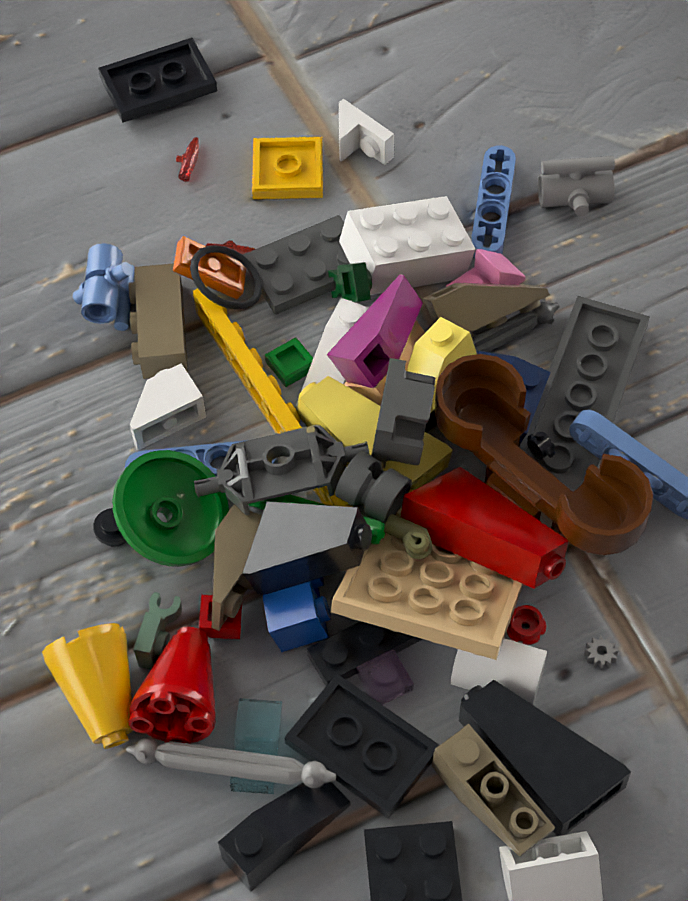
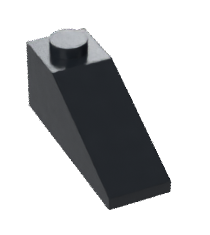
[218,782,351,892]

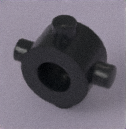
[527,431,555,460]

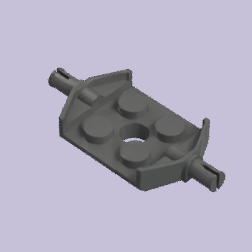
[194,424,370,515]

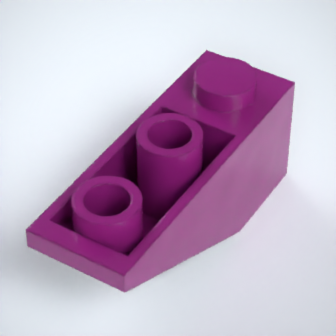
[327,275,423,388]

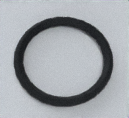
[190,245,263,310]

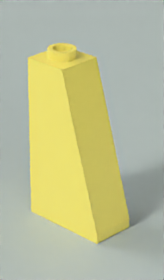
[297,376,453,492]

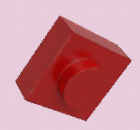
[199,594,242,639]

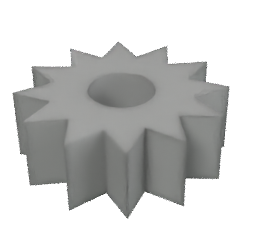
[584,636,619,670]

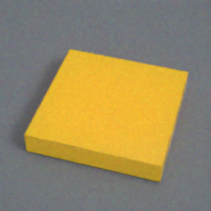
[252,137,323,199]

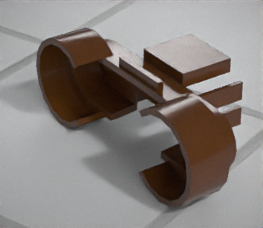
[434,354,653,556]

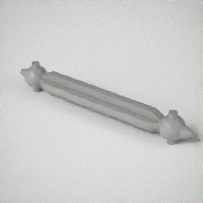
[126,738,336,788]

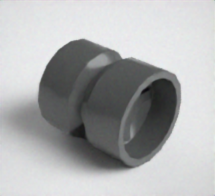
[335,451,412,525]

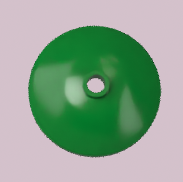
[112,450,229,567]

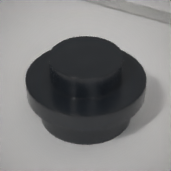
[93,508,127,547]

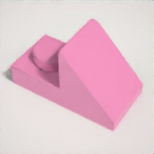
[446,249,525,287]

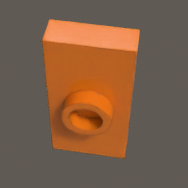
[173,236,247,299]

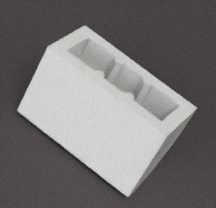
[451,638,547,705]
[499,831,603,901]

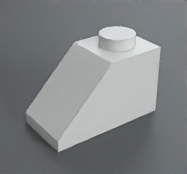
[130,363,206,450]

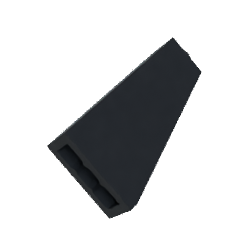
[459,680,631,836]

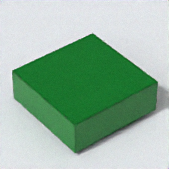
[265,337,313,387]

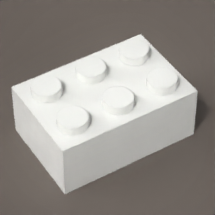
[339,196,476,295]

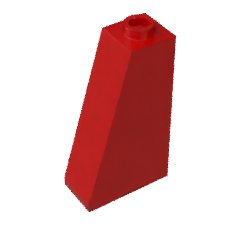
[400,467,569,589]

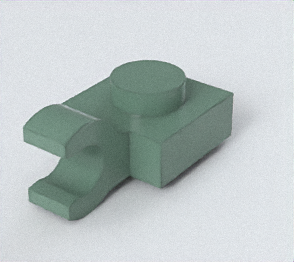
[133,592,182,670]

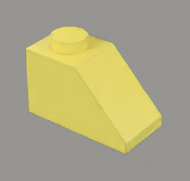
[407,317,477,413]

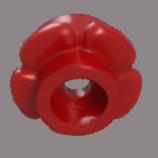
[506,605,547,645]

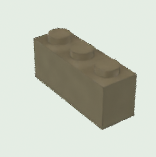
[129,263,188,379]

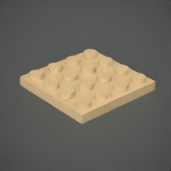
[331,508,523,660]

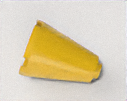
[42,623,134,749]

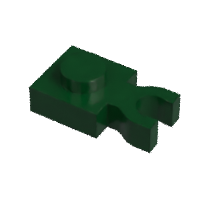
[328,262,372,302]

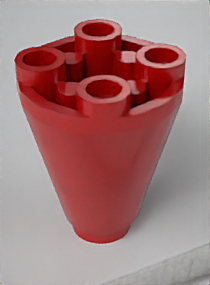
[129,627,216,744]

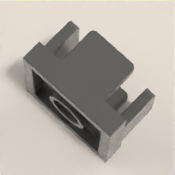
[371,358,436,468]

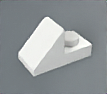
[339,99,394,165]

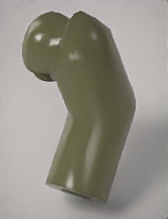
[384,514,432,559]

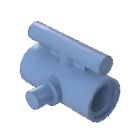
[73,243,135,331]

